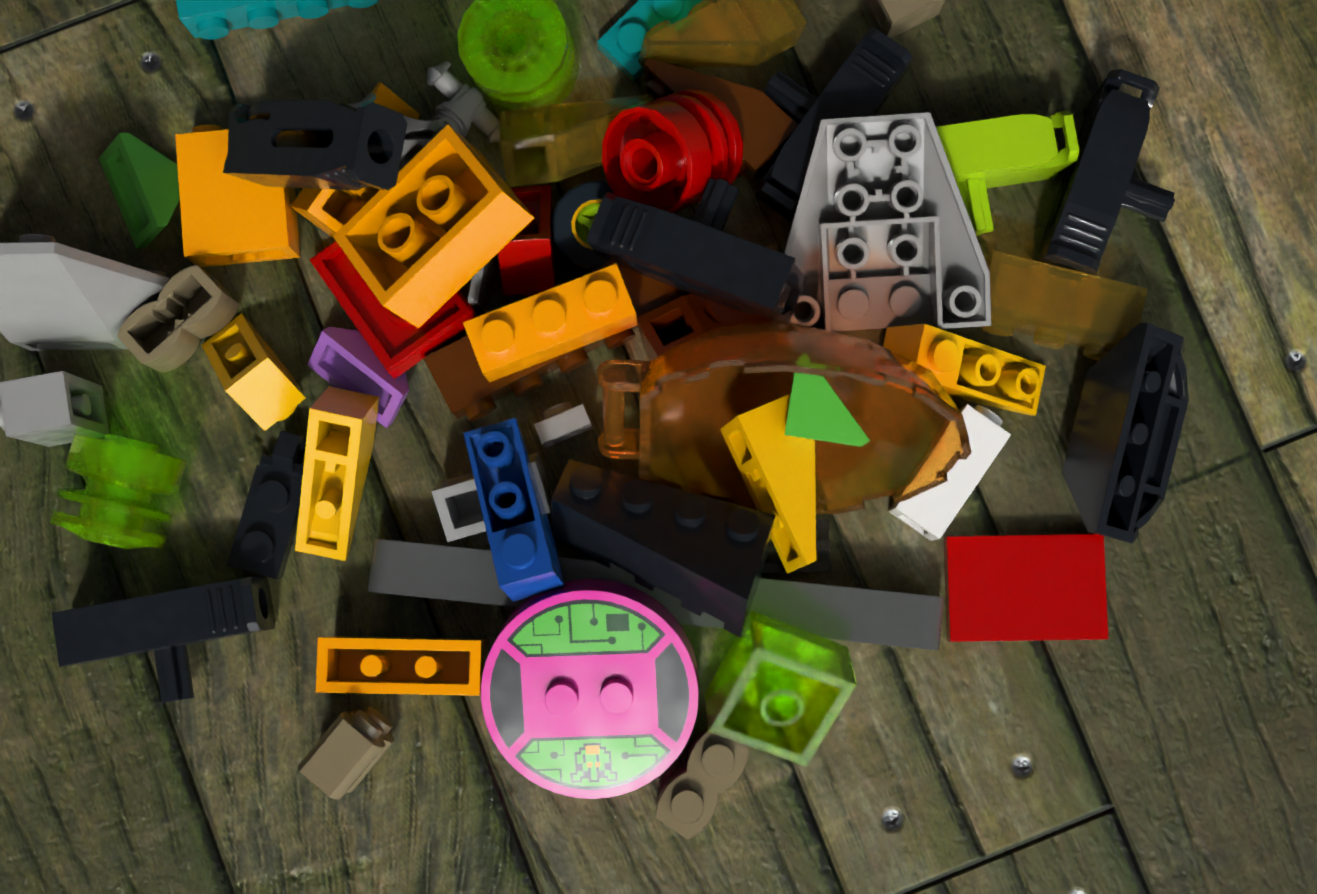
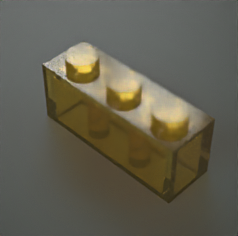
[982,251,1148,360]

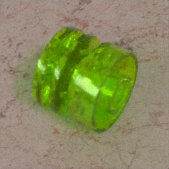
[457,0,580,117]
[50,433,187,549]

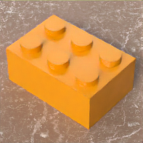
[333,124,534,328]

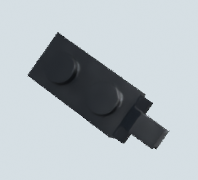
[227,430,306,580]

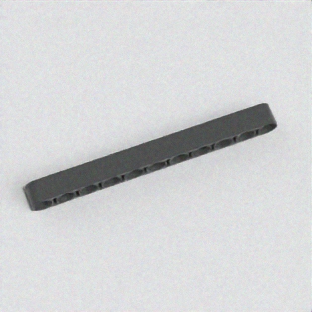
[368,539,944,650]

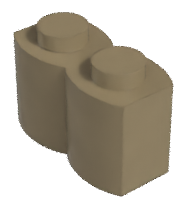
[117,265,239,373]
[298,707,395,800]
[656,721,749,840]

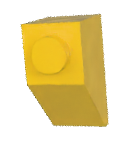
[201,313,306,431]

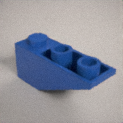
[464,418,566,602]

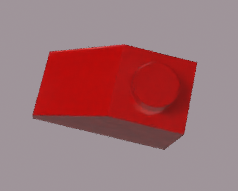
[498,185,556,297]

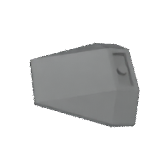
[777,112,991,339]
[0,234,170,351]

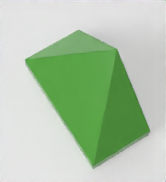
[98,133,180,249]
[784,350,870,447]

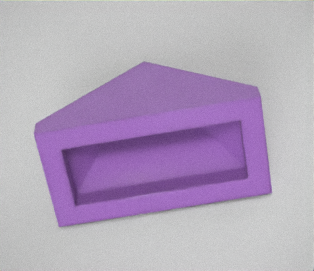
[307,327,409,428]

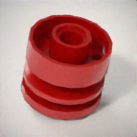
[602,88,743,214]

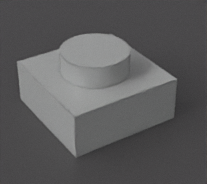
[534,401,593,449]

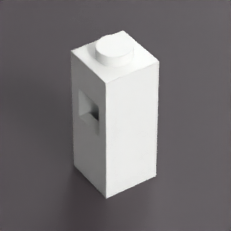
[888,404,1011,541]

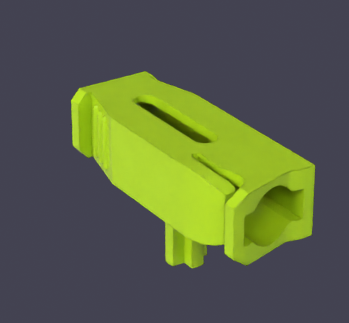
[936,110,1079,236]

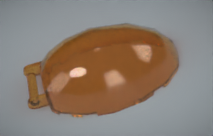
[597,321,971,514]

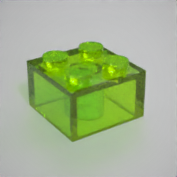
[705,611,857,767]

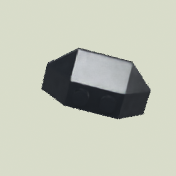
[1062,322,1189,544]

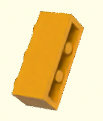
[463,263,637,383]
[315,636,488,696]

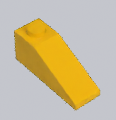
[295,386,379,561]
[720,394,816,574]

